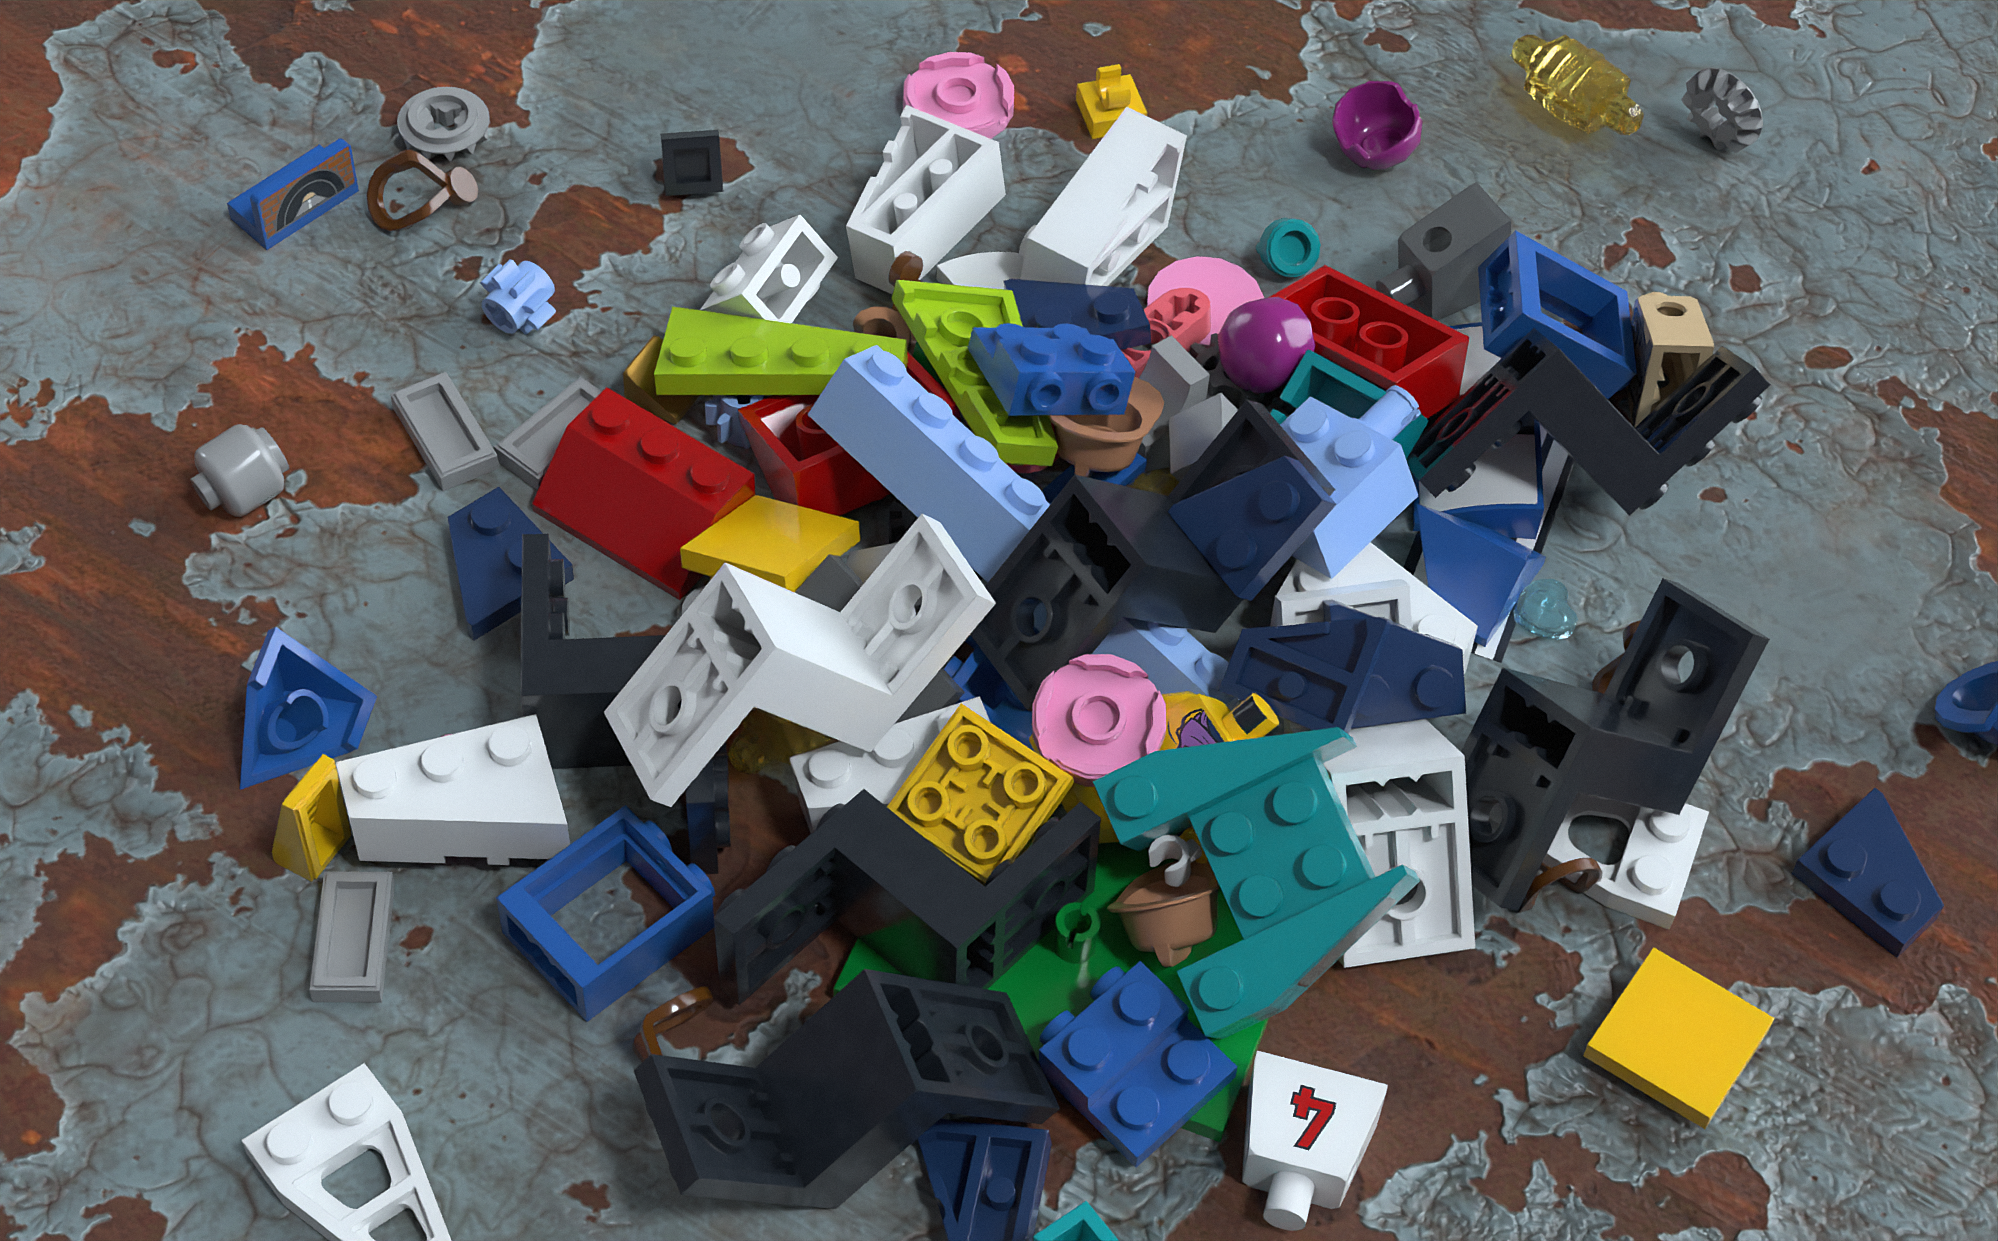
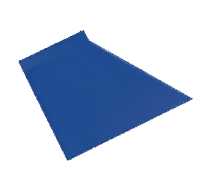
[1416,503,1546,647]
[240,627,377,790]

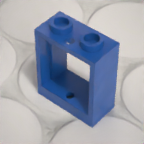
[1478,230,1637,399]
[496,805,715,1022]

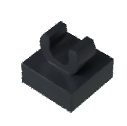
[660,130,723,196]

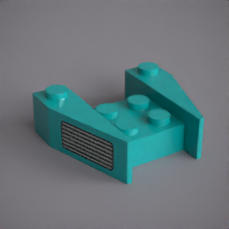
[1093,727,1420,1039]

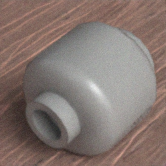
[190,424,289,517]

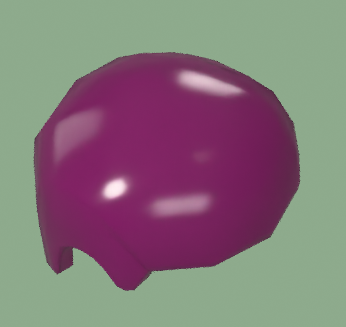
[1332,81,1423,171]
[1218,297,1315,394]

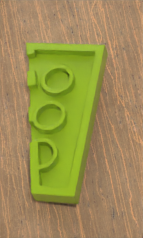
[891,280,1058,466]
[654,306,908,395]

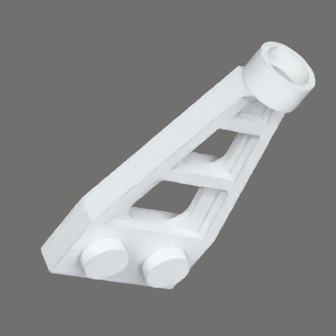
[1489,792,1709,929]
[242,1063,451,1241]

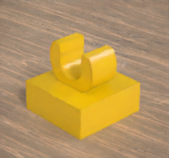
[1076,64,1147,139]

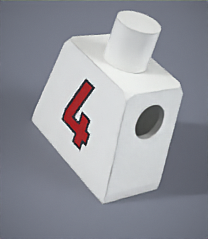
[1242,1051,1388,1231]

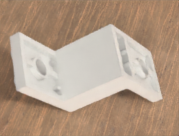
[604,514,996,807]
[1275,579,1475,968]

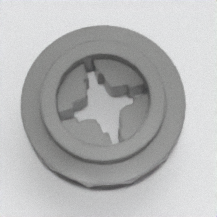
[1681,68,1763,153]
[397,87,490,162]

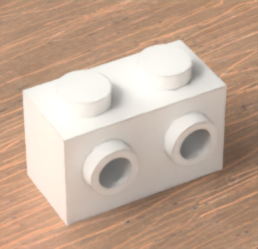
[700,215,838,323]

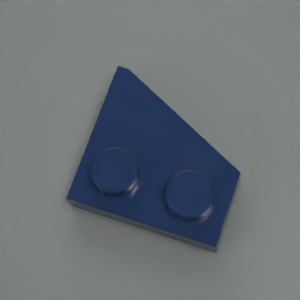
[1003,279,1151,350]
[1167,456,1337,601]
[447,487,574,641]
[1323,599,1466,729]
[1218,617,1393,734]
[1792,788,1944,958]
[918,1119,1052,1241]

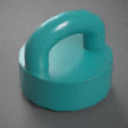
[1255,218,1321,277]

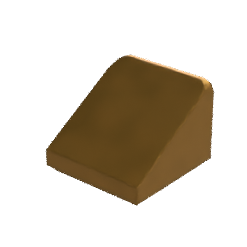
[623,335,700,425]

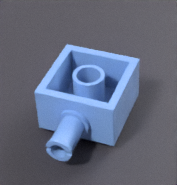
[1280,385,1421,579]

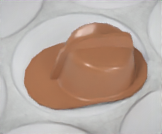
[1048,377,1164,478]
[1107,860,1220,968]

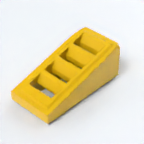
[272,754,352,882]

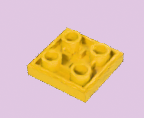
[680,495,860,593]
[887,703,1074,886]
[1583,947,1775,1129]

